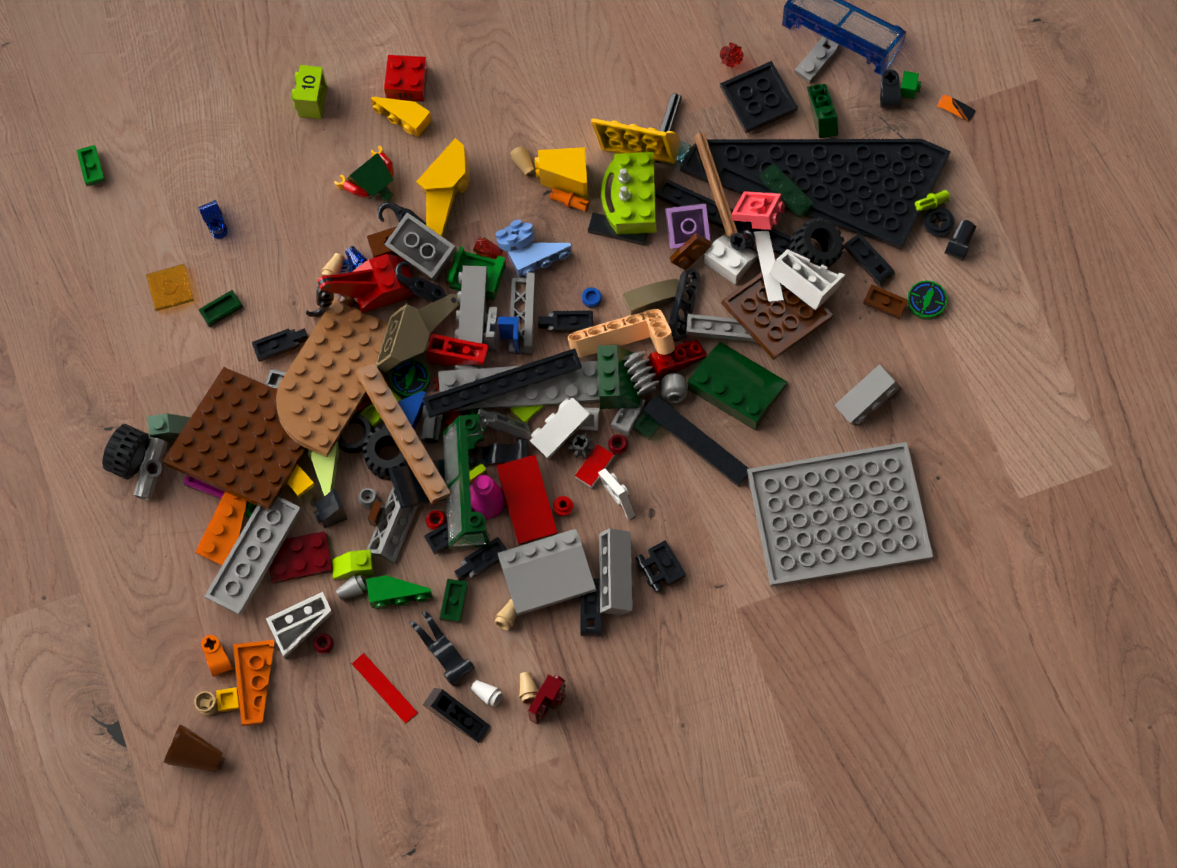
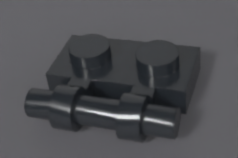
[635,540,686,593]

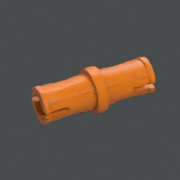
[550,187,590,212]

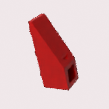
[646,340,707,381]

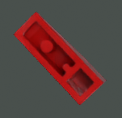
[426,334,489,366]

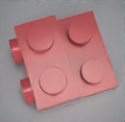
[732,191,785,230]

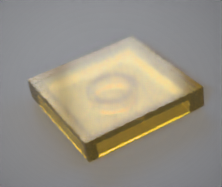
[146,264,194,311]

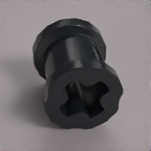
[730,230,755,250]

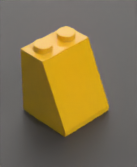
[535,147,588,200]

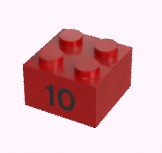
[384,55,428,102]

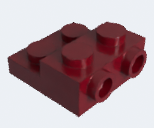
[528,674,566,724]

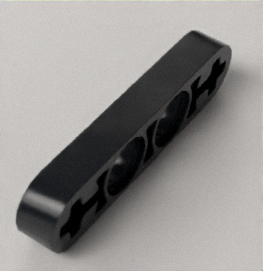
[669,269,700,342]

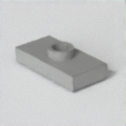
[611,398,646,436]

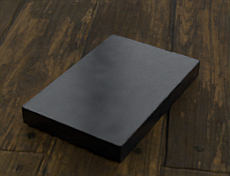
[389,459,446,509]

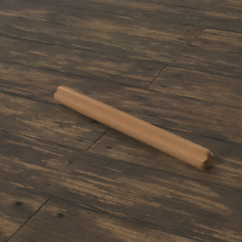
[694,133,738,238]

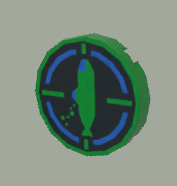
[907,280,947,320]
[390,359,430,398]

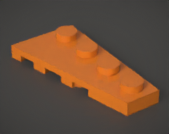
[195,492,247,566]
[233,640,275,727]

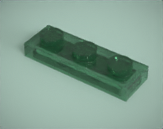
[759,163,813,218]

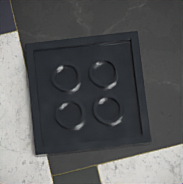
[720,61,798,133]

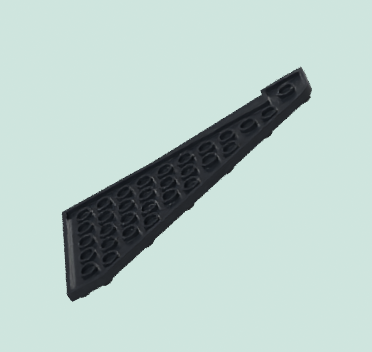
[680,139,951,250]

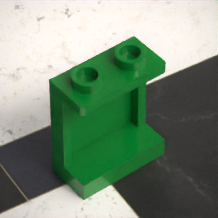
[446,246,506,300]

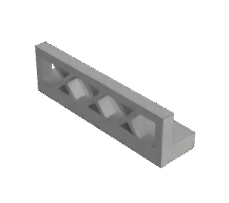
[509,273,536,354]
[367,486,418,563]

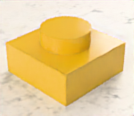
[216,687,240,713]

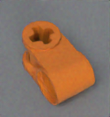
[201,635,232,677]

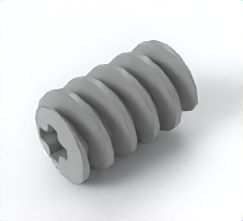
[622,351,659,396]

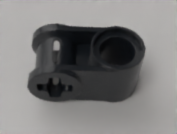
[880,69,901,108]

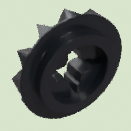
[923,207,955,237]

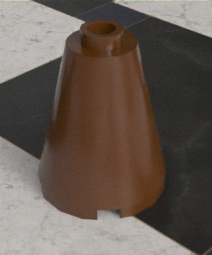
[163,725,225,772]

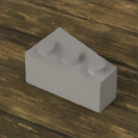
[834,364,902,426]

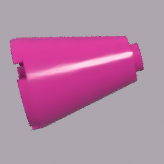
[470,475,506,520]

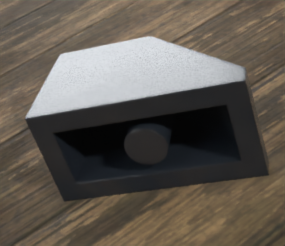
[314,489,347,528]

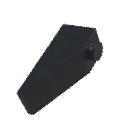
[423,688,490,743]

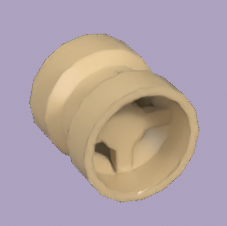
[194,691,218,716]

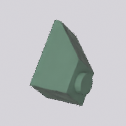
[147,413,191,442]

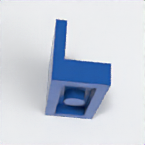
[498,316,521,354]

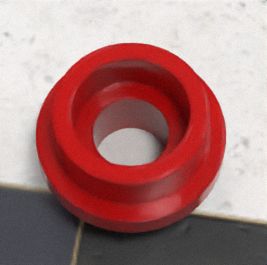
[553,496,573,516]
[426,510,446,530]

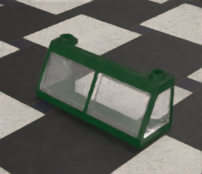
[443,414,491,550]

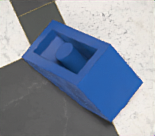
[398,391,427,431]

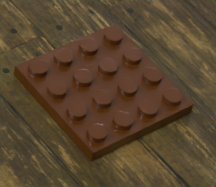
[721,272,833,360]

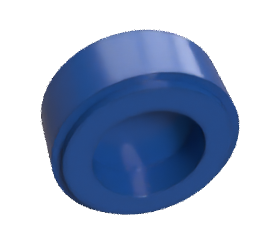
[582,287,602,308]

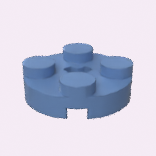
[495,220,536,251]

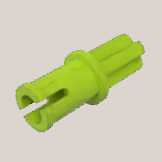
[915,190,950,211]

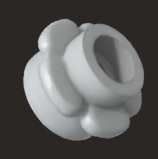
[358,488,378,508]

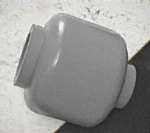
[660,373,687,404]

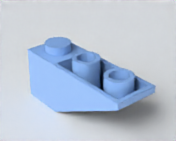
[508,243,572,278]

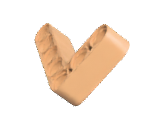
[568,309,675,358]

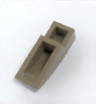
[623,278,685,315]

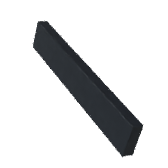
[643,395,749,487]

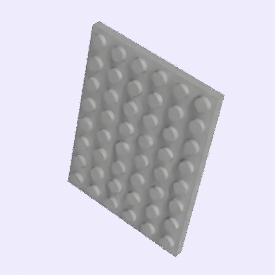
[747,442,933,587]

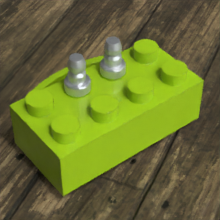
[601,152,657,234]

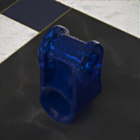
[198,200,228,239]

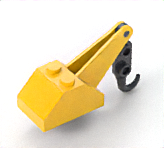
[377,138,470,237]

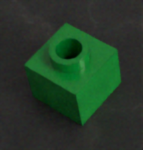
[900,71,922,99]

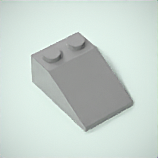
[384,213,458,281]

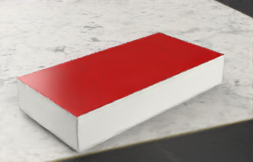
[575,444,614,489]

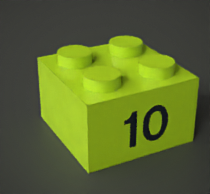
[291,65,327,119]

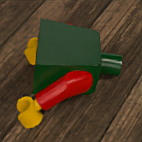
[334,146,394,202]

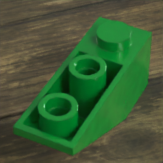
[366,575,433,609]

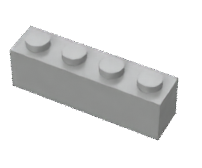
[455,266,488,344]
[599,528,633,616]

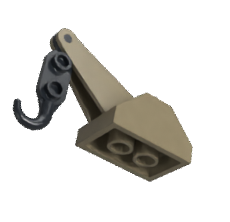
[376,261,460,373]

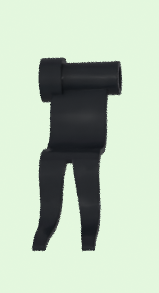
[469,438,528,466]
[409,610,475,687]

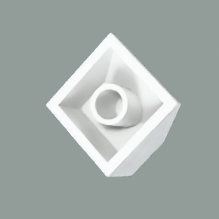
[704,234,759,285]

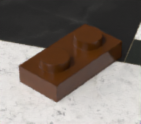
[670,233,711,270]
[863,285,908,319]

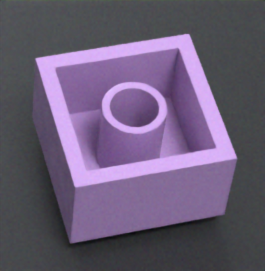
[665,203,711,249]

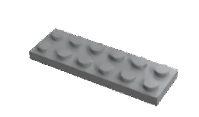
[204,497,302,616]

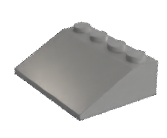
[498,529,596,616]

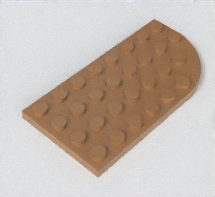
[276,299,388,457]

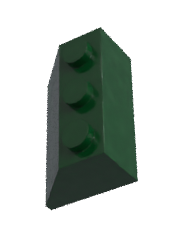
[597,345,640,409]

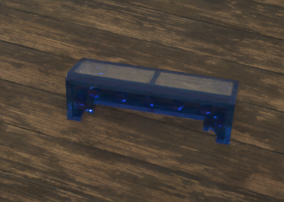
[782,0,906,76]

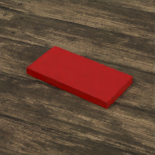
[496,455,557,544]

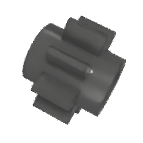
[569,433,593,458]

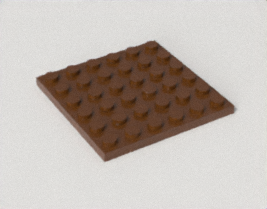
[163,367,307,511]

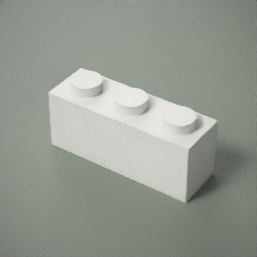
[530,397,591,459]

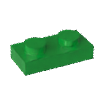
[76,145,105,186]

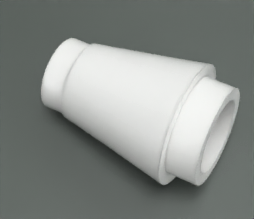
[471,680,503,707]

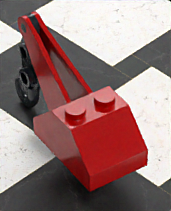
[305,254,417,317]

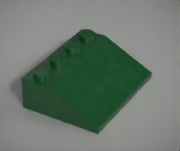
[688,342,788,431]

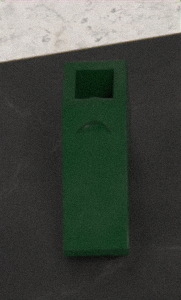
[807,84,838,138]

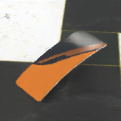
[937,95,975,122]

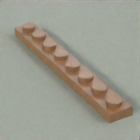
[356,363,451,504]

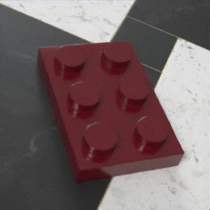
[269,531,333,584]

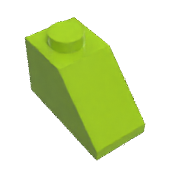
[332,550,374,580]

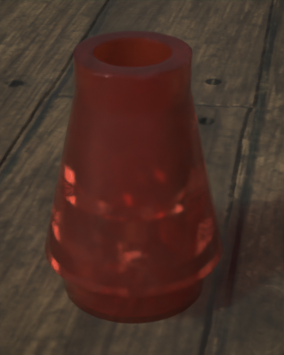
[473,237,503,259]

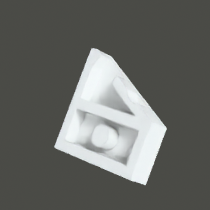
[598,468,636,520]

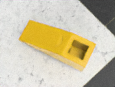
[371,97,432,137]

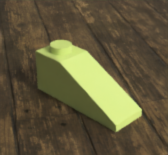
[308,441,340,496]

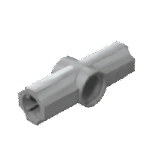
[133,437,168,501]

